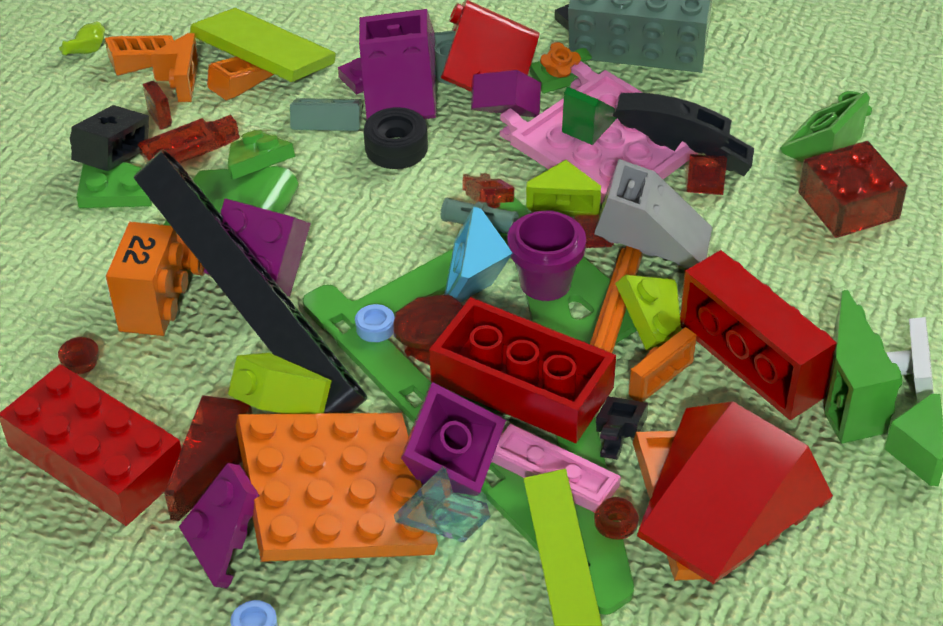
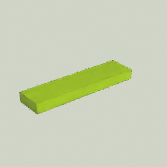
[523,468,602,626]

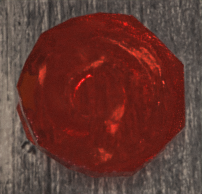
[393,295,463,365]

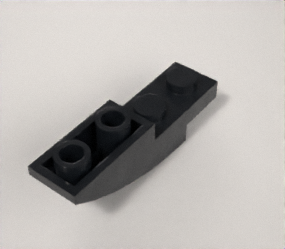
[613,93,754,176]

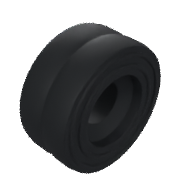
[364,107,428,169]

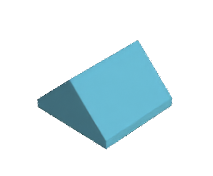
[442,207,513,309]

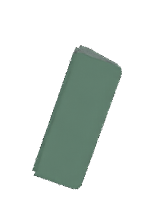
[290,98,363,131]

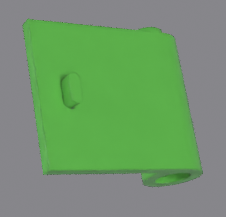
[164,166,299,226]

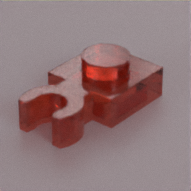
[462,173,514,208]

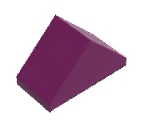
[471,70,541,117]

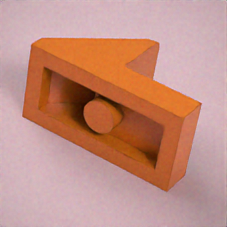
[151,33,199,102]

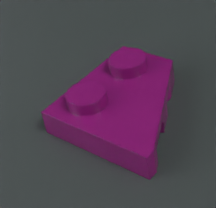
[179,463,260,588]

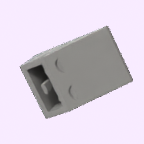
[594,159,712,269]

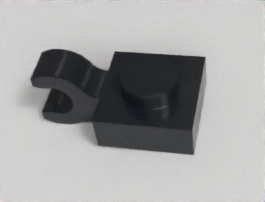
[596,396,648,460]

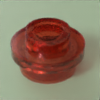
[58,337,99,374]
[594,497,639,540]

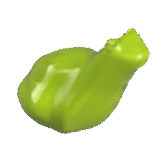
[59,21,105,55]

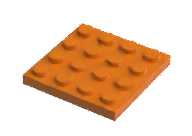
[236,413,438,562]

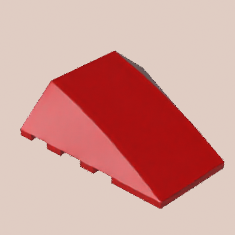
[637,401,833,585]

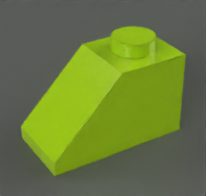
[228,353,332,414]

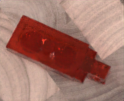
[138,115,240,164]

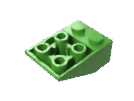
[824,290,902,444]

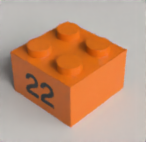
[106,221,188,336]

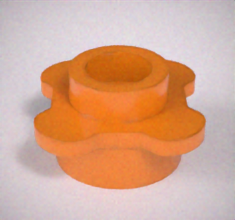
[540,42,581,78]

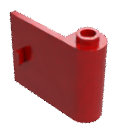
[441,0,540,92]

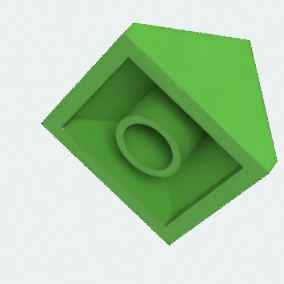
[780,92,870,174]

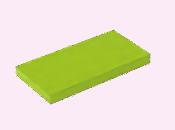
[190,8,336,82]

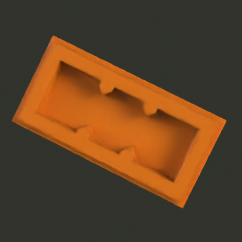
[629,327,696,402]

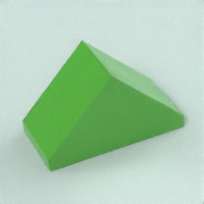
[884,393,943,486]

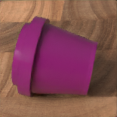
[507,211,586,301]

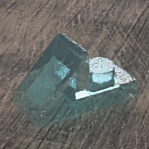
[394,466,491,542]

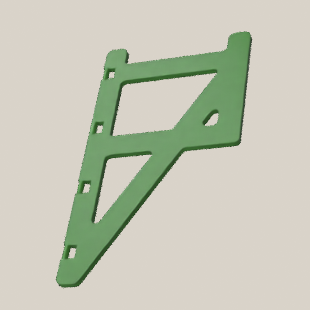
[303,192,637,615]

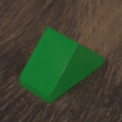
[562,87,617,145]

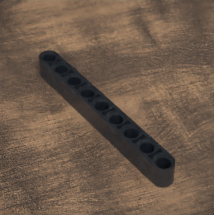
[134,149,367,413]

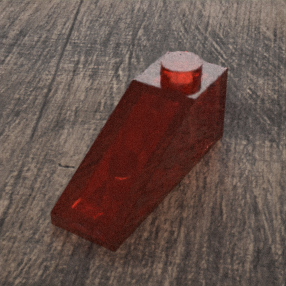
[164,395,253,521]

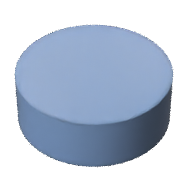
[355,304,395,342]
[230,600,278,626]

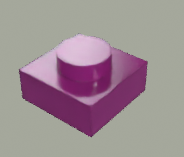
[338,58,364,95]

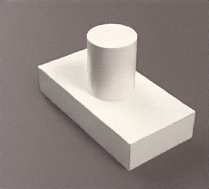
[886,317,934,403]

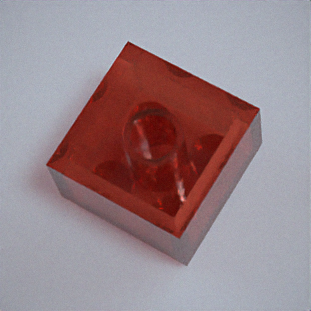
[798,141,908,238]

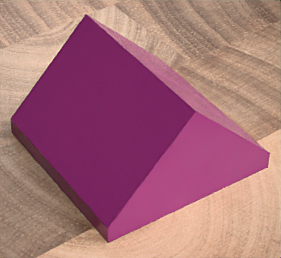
[401,382,506,496]

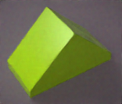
[526,160,601,218]

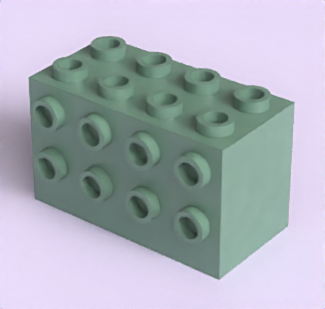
[568,0,712,73]

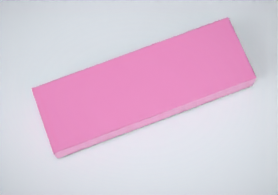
[491,423,621,515]

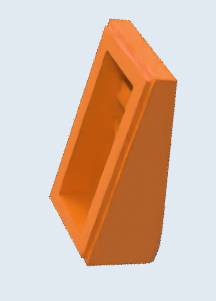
[105,35,174,76]
[207,56,274,100]

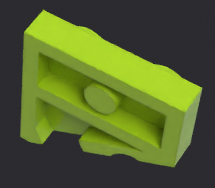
[615,275,681,350]

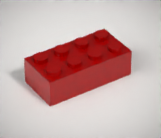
[680,250,837,420]
[429,297,616,444]
[0,364,187,527]

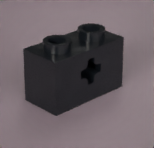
[70,105,149,171]

